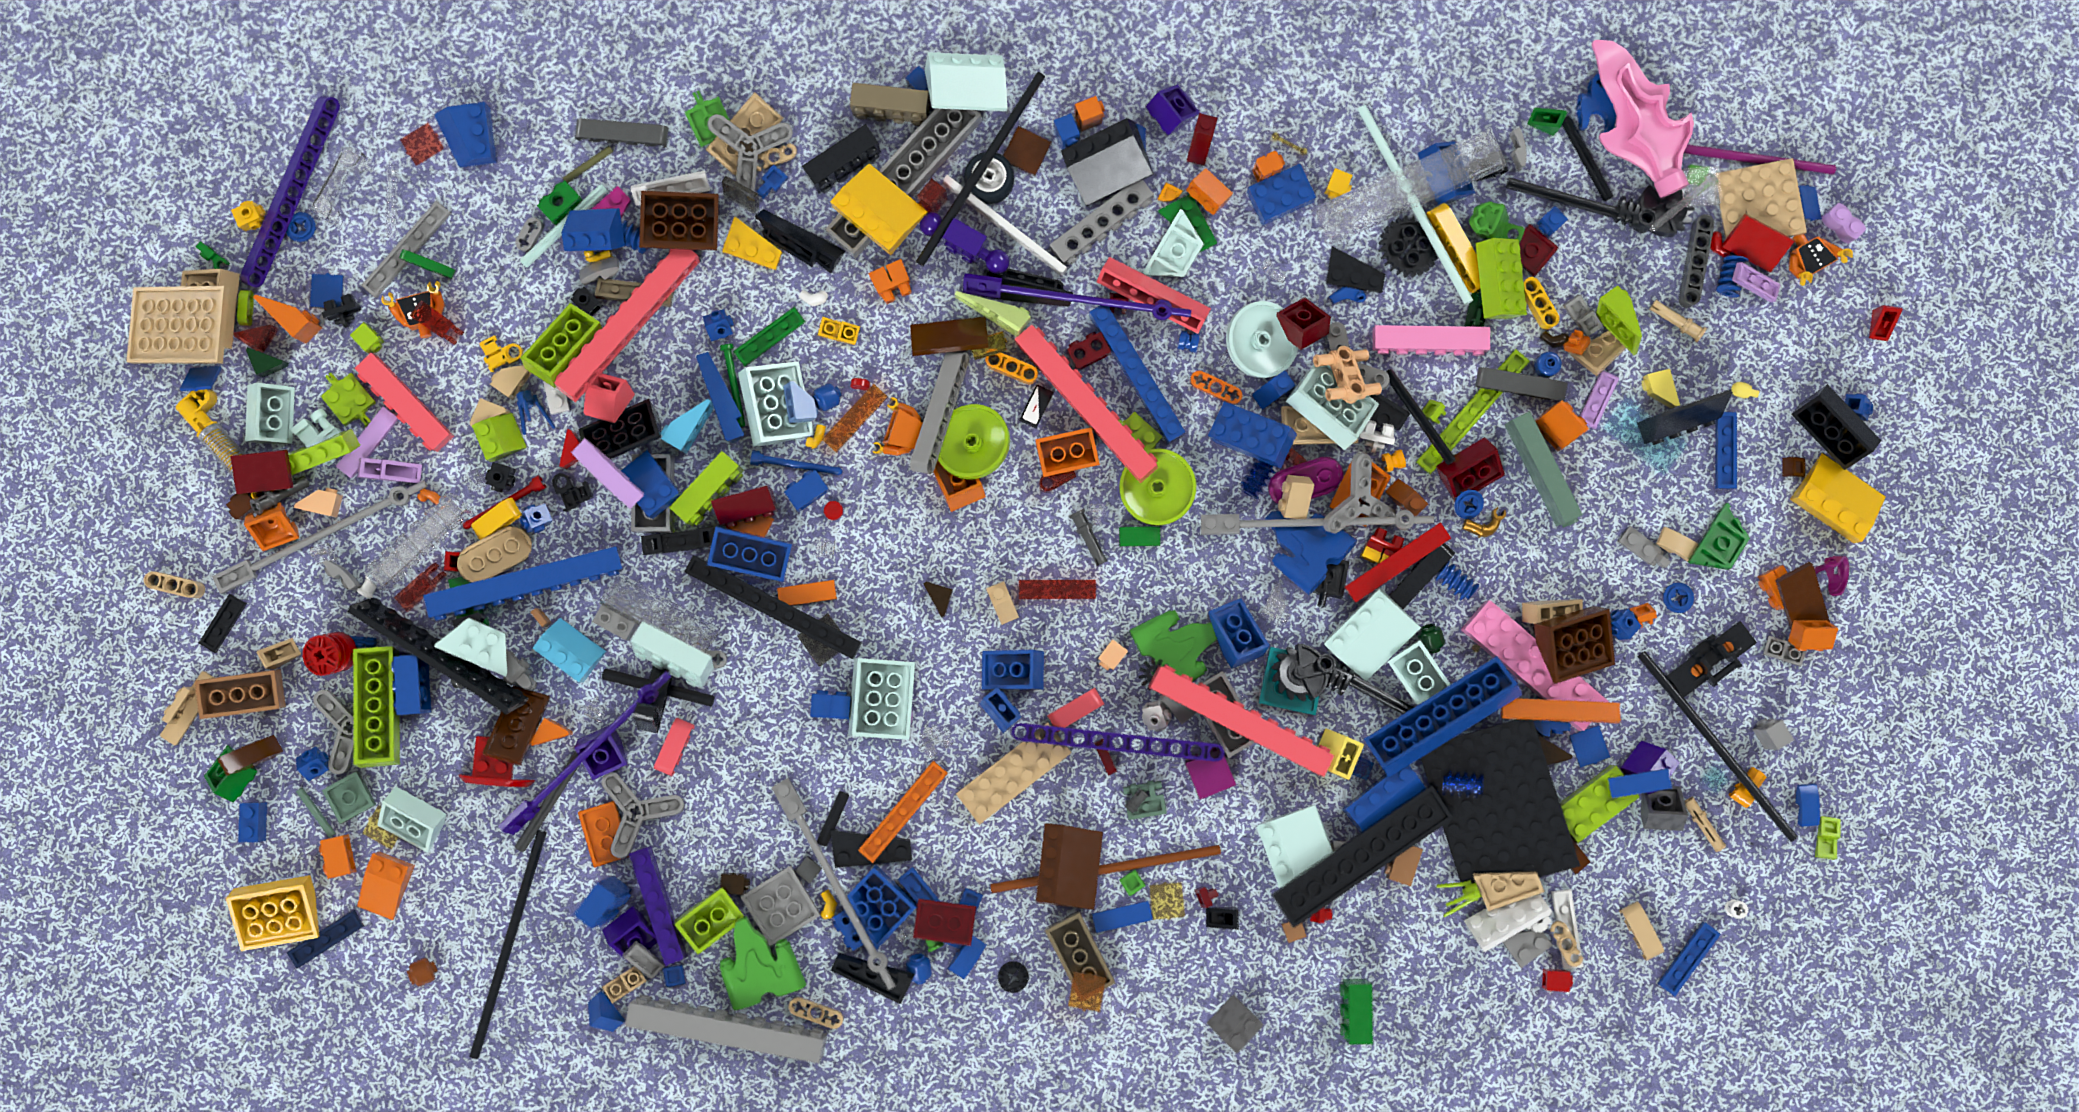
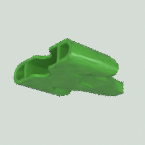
[1129,610,1217,682]
[719,916,806,1010]

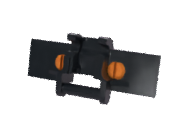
[1667,621,1757,697]

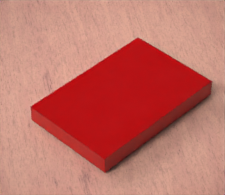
[1722,214,1794,273]

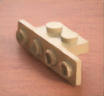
[160,671,215,745]

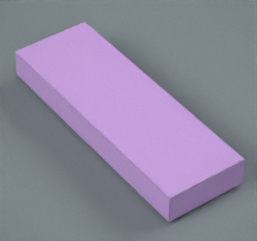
[1732,262,1781,302]
[1580,370,1619,430]

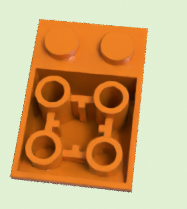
[1535,401,1589,451]

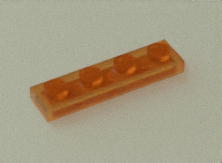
[822,384,888,453]

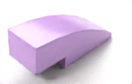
[357,457,422,483]

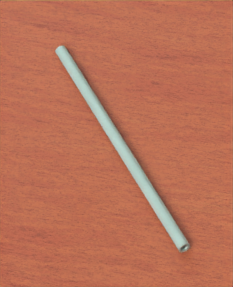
[1358,105,1473,305]

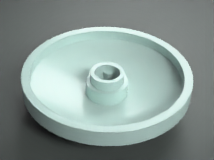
[1226,301,1298,378]

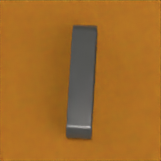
[575,118,669,148]
[1679,214,1714,308]
[1475,367,1568,402]

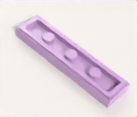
[336,406,399,478]

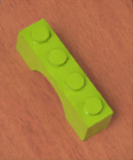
[288,428,361,475]

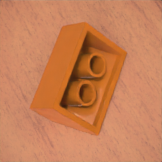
[1035,427,1100,477]
[1329,461,1391,527]

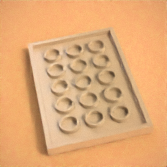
[127,286,230,364]

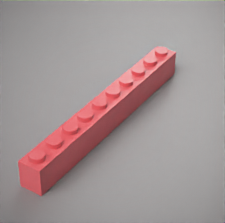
[554,249,700,403]
[1015,325,1158,483]
[1148,665,1334,777]

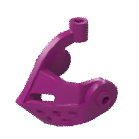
[1814,556,1850,596]

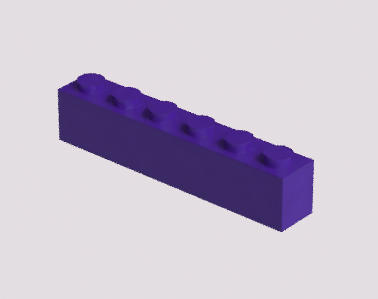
[629,846,688,966]

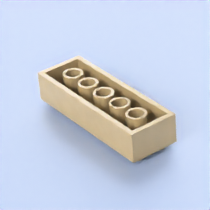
[956,722,1072,825]

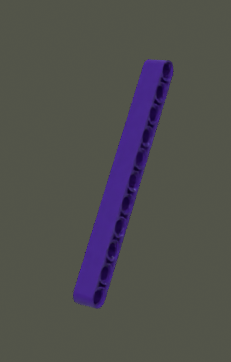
[240,96,340,288]
[1011,723,1225,762]

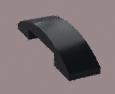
[641,526,716,555]

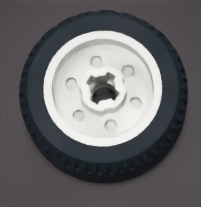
[964,152,1014,204]

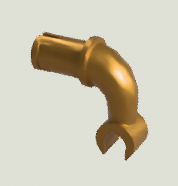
[1462,507,1506,538]

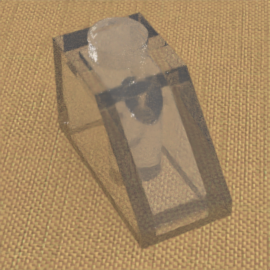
[1259,581,1290,627]

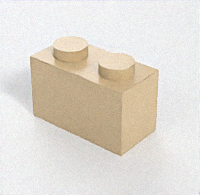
[1278,475,1314,519]

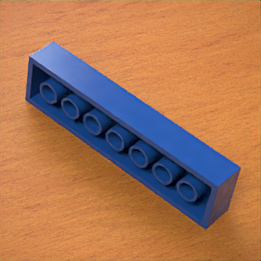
[1364,656,1522,778]

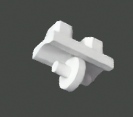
[1360,420,1395,453]

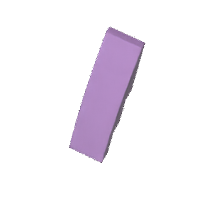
[571,438,644,509]

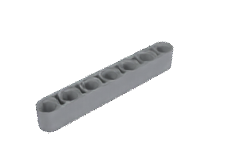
[910,351,969,474]

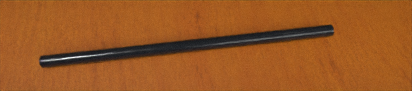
[916,72,1045,267]
[1637,651,1798,842]
[469,830,547,1059]

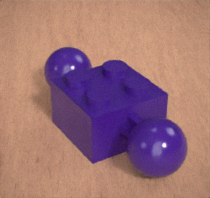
[919,212,1010,274]

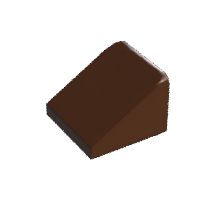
[1782,457,1805,477]

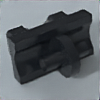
[321,294,362,328]

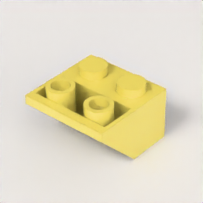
[1317,728,1364,780]

